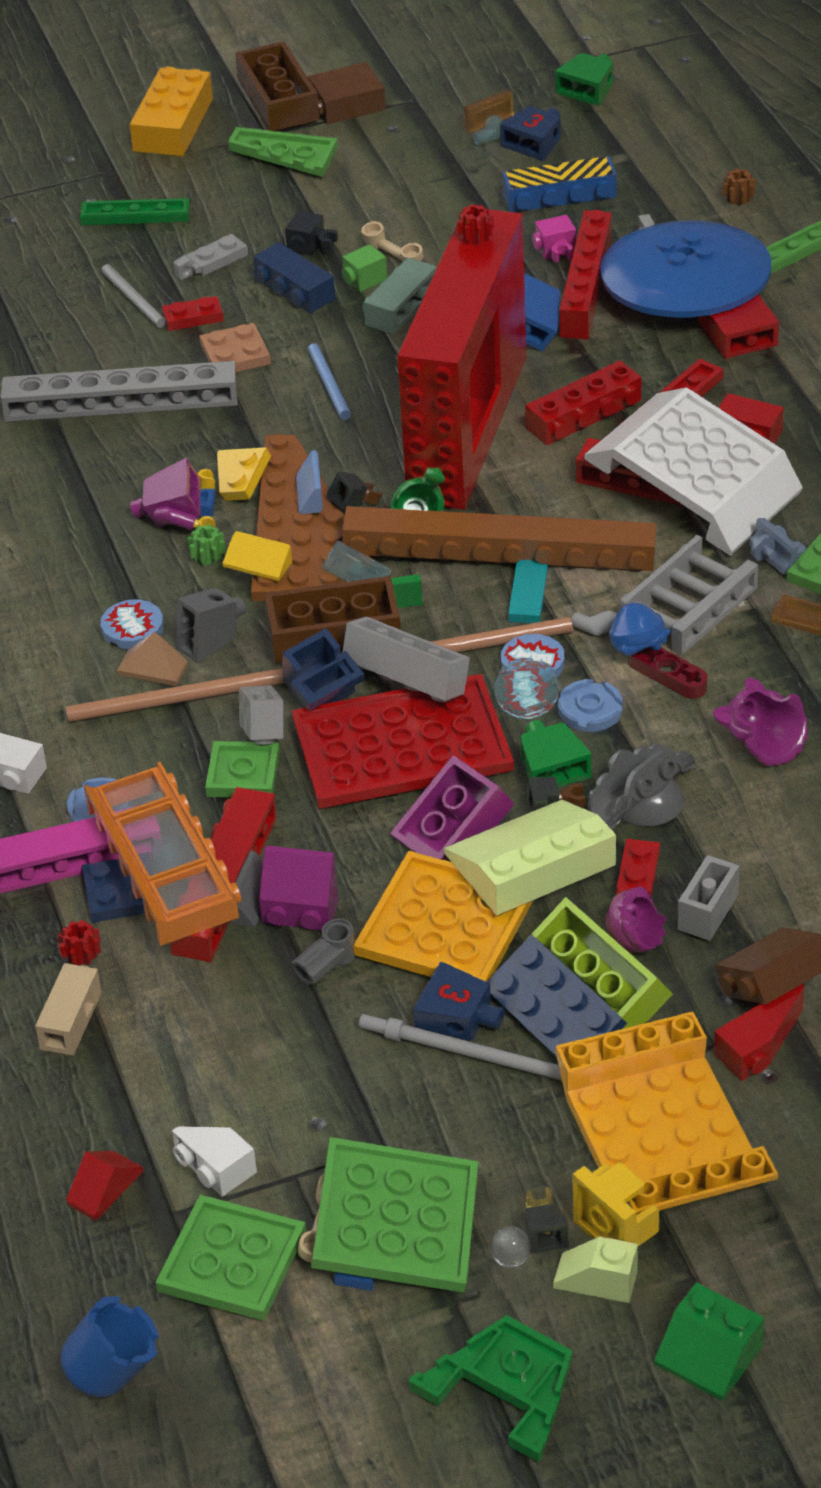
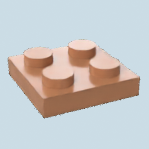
[199,323,271,372]

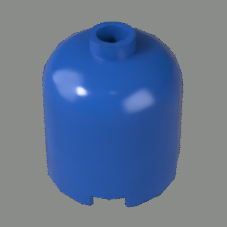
[61,1296,159,1397]

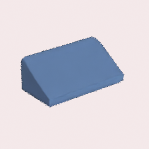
[296,450,323,514]

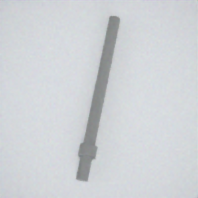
[359,1014,562,1081]

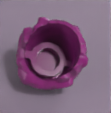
[605,887,666,953]

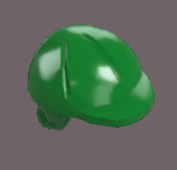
[391,467,445,511]

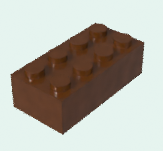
[235,41,320,131]
[265,576,401,663]

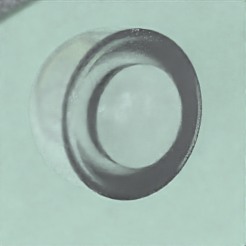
[492,1226,530,1267]

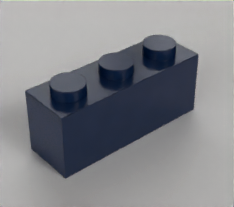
[253,242,335,314]

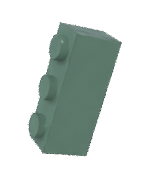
[363,257,437,335]

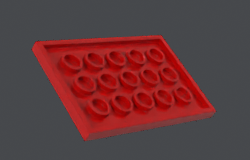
[291,674,514,809]

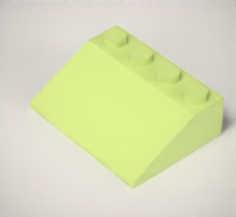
[444,800,616,916]

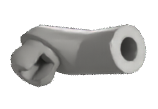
[571,610,617,636]

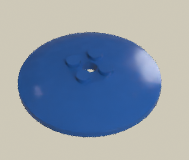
[600,220,772,317]

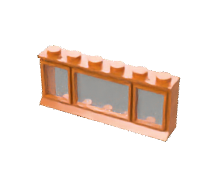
[83,762,242,946]

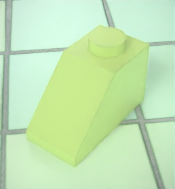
[553,1237,638,1303]

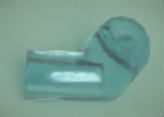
[473,115,502,145]

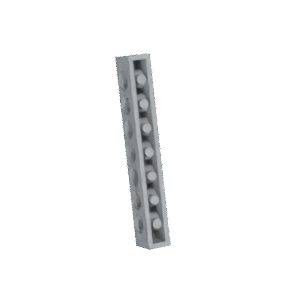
[1,361,238,422]

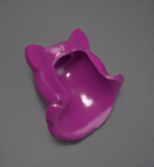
[713,677,809,767]

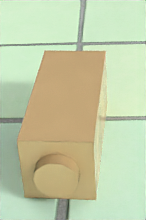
[35,963,102,1056]

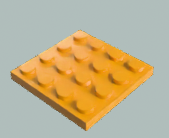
[353,851,534,982]

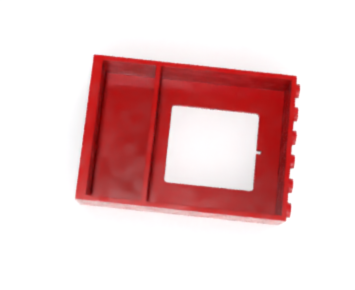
[397,207,527,510]

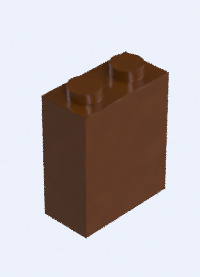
[308,62,386,125]
[716,927,821,1005]

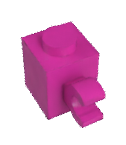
[532,215,576,262]

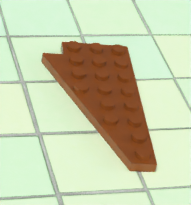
[251,434,376,601]

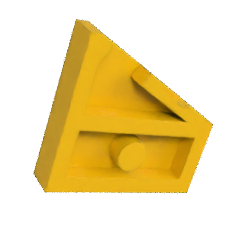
[217,447,271,501]

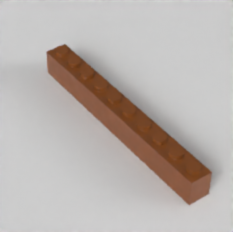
[343,506,656,571]

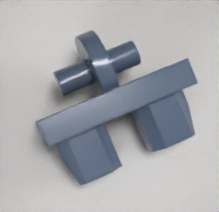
[748,518,806,574]

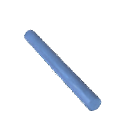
[308,344,351,420]

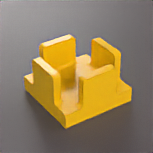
[573,1162,659,1246]

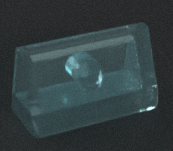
[322,540,393,582]

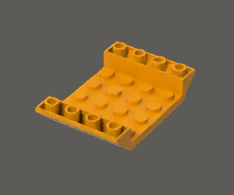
[555,1012,778,1215]

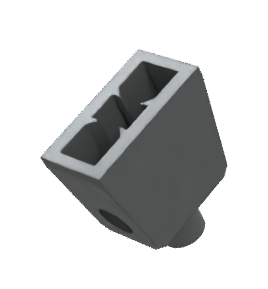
[176,588,246,663]

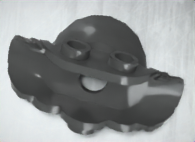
[588,743,695,830]

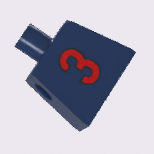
[500,106,561,161]
[413,962,505,1041]

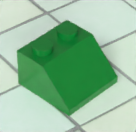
[654,1282,765,1401]

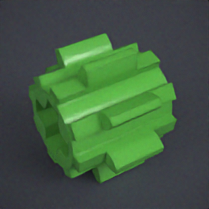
[188,524,226,566]

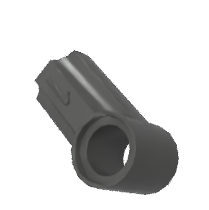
[291,918,356,986]

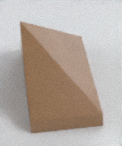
[117,631,188,686]

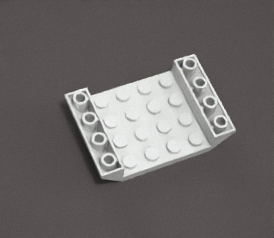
[584,387,803,556]

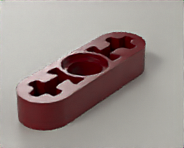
[628,647,708,699]

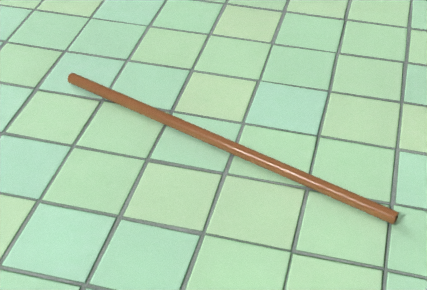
[65,617,573,722]

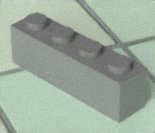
[343,616,470,702]

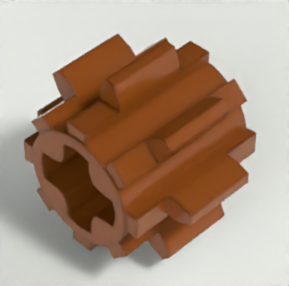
[722,169,756,205]

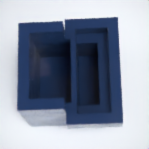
[282,628,364,711]

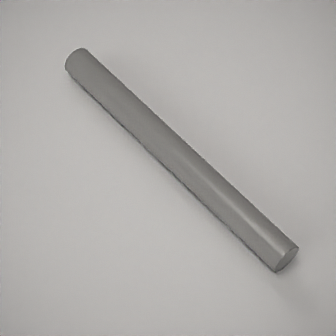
[102,264,166,328]

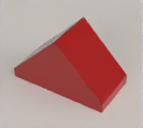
[66,1151,143,1221]

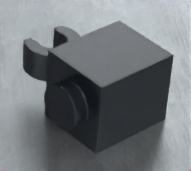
[285,210,338,256]

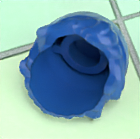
[609,603,670,656]

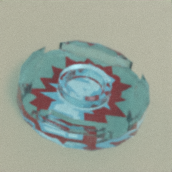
[494,657,559,719]

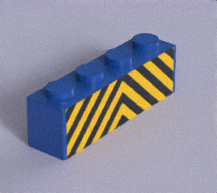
[503,156,616,212]

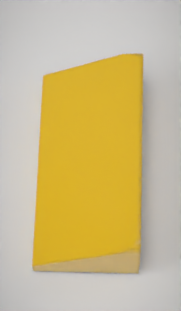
[223,531,292,581]

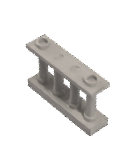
[619,535,758,656]

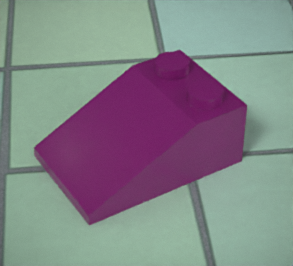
[390,755,514,861]

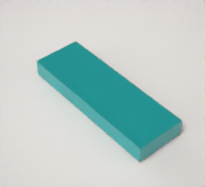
[508,560,549,623]

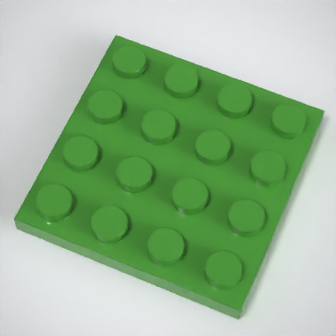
[311,1137,478,1293]

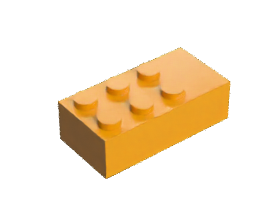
[130,67,213,156]

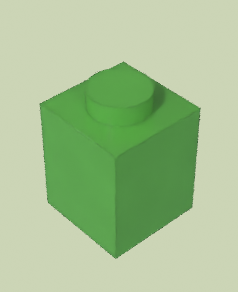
[342,244,387,292]

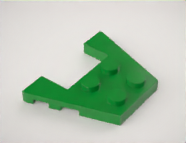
[408,1315,573,1462]

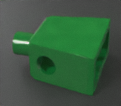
[555,53,614,106]
[520,720,592,787]

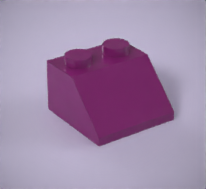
[259,845,339,930]

